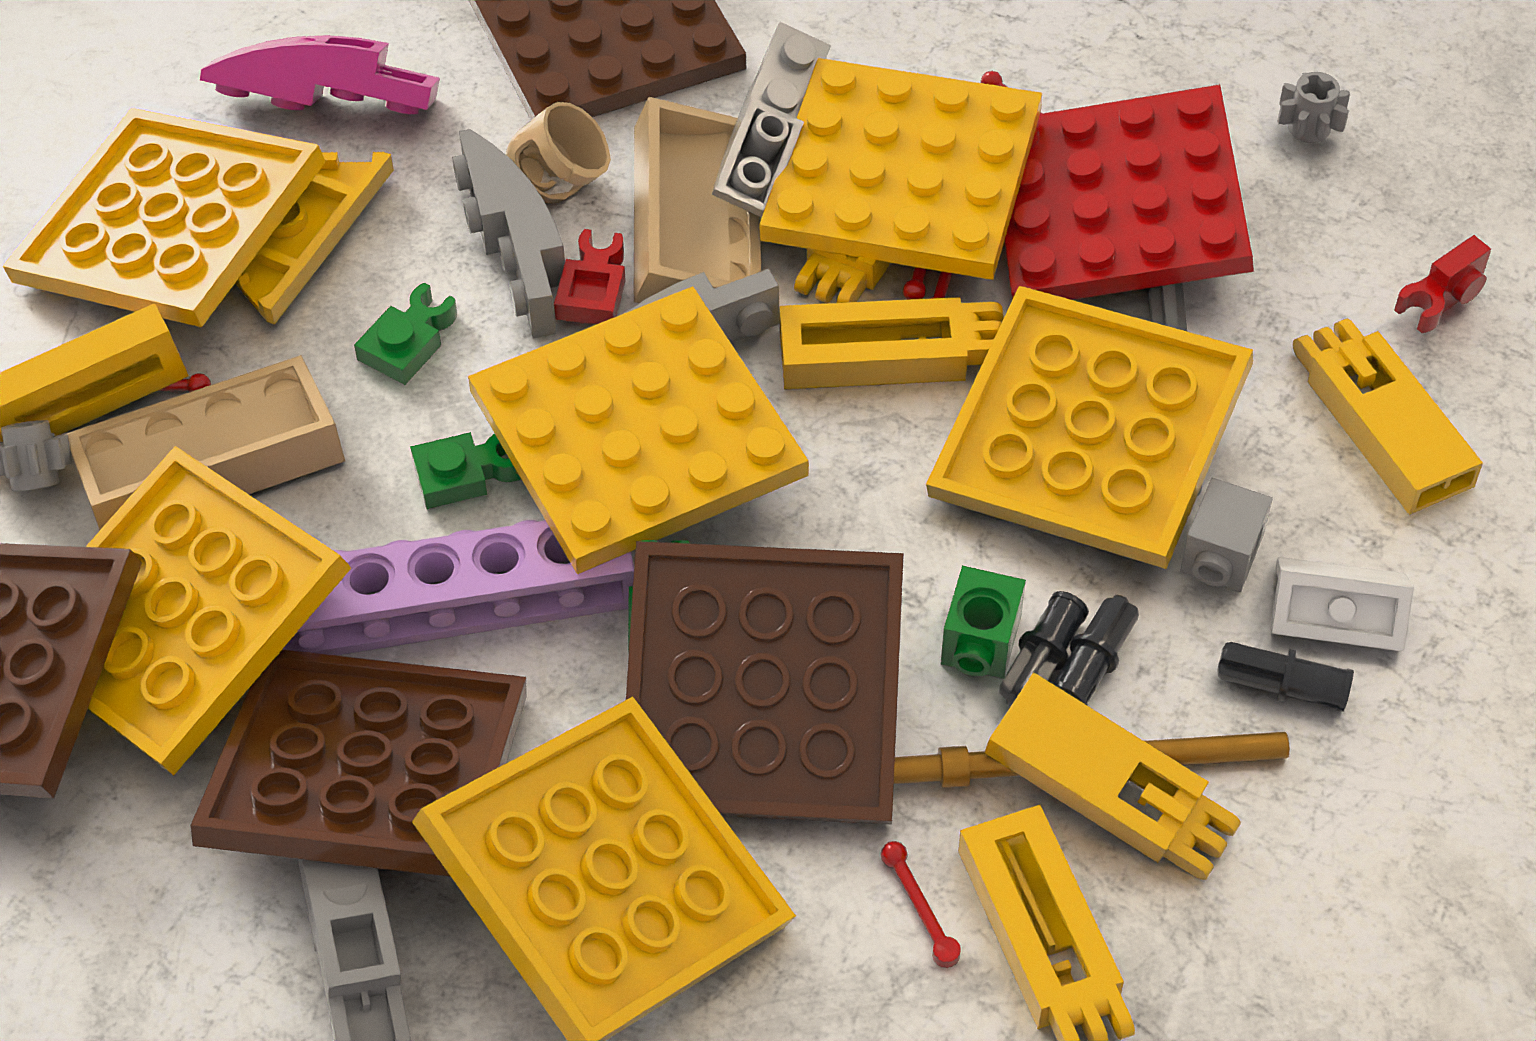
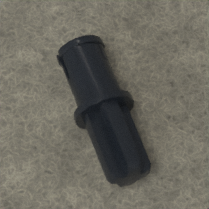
[999,591,1089,707]
[1052,594,1139,706]
[1217,642,1354,712]

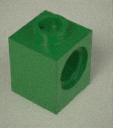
[941,565,1026,679]

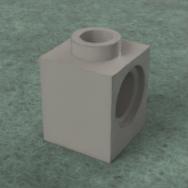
[1180,477,1273,592]

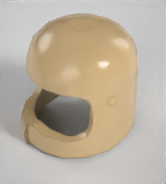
[506,102,611,204]

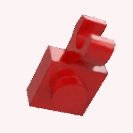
[1394,235,1491,333]

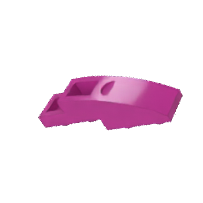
[200,35,440,114]

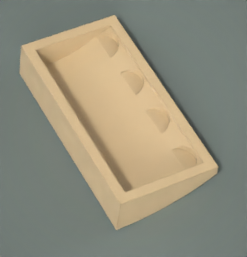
[634,97,761,303]
[66,355,345,530]

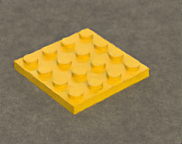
[759,58,1042,280]
[3,108,326,327]
[468,286,809,574]
[926,286,1253,569]
[86,446,351,776]
[412,697,796,1041]

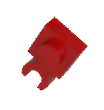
[554,229,626,325]

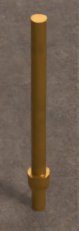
[894,732,1290,788]

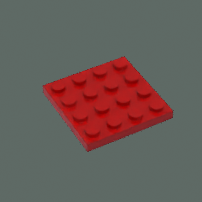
[1005,84,1254,300]

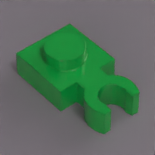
[354,283,457,385]
[410,432,521,509]

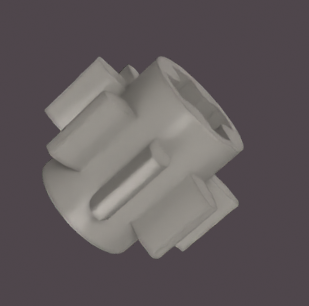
[1277,72,1350,143]
[0,420,72,491]

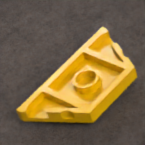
[235,152,394,325]

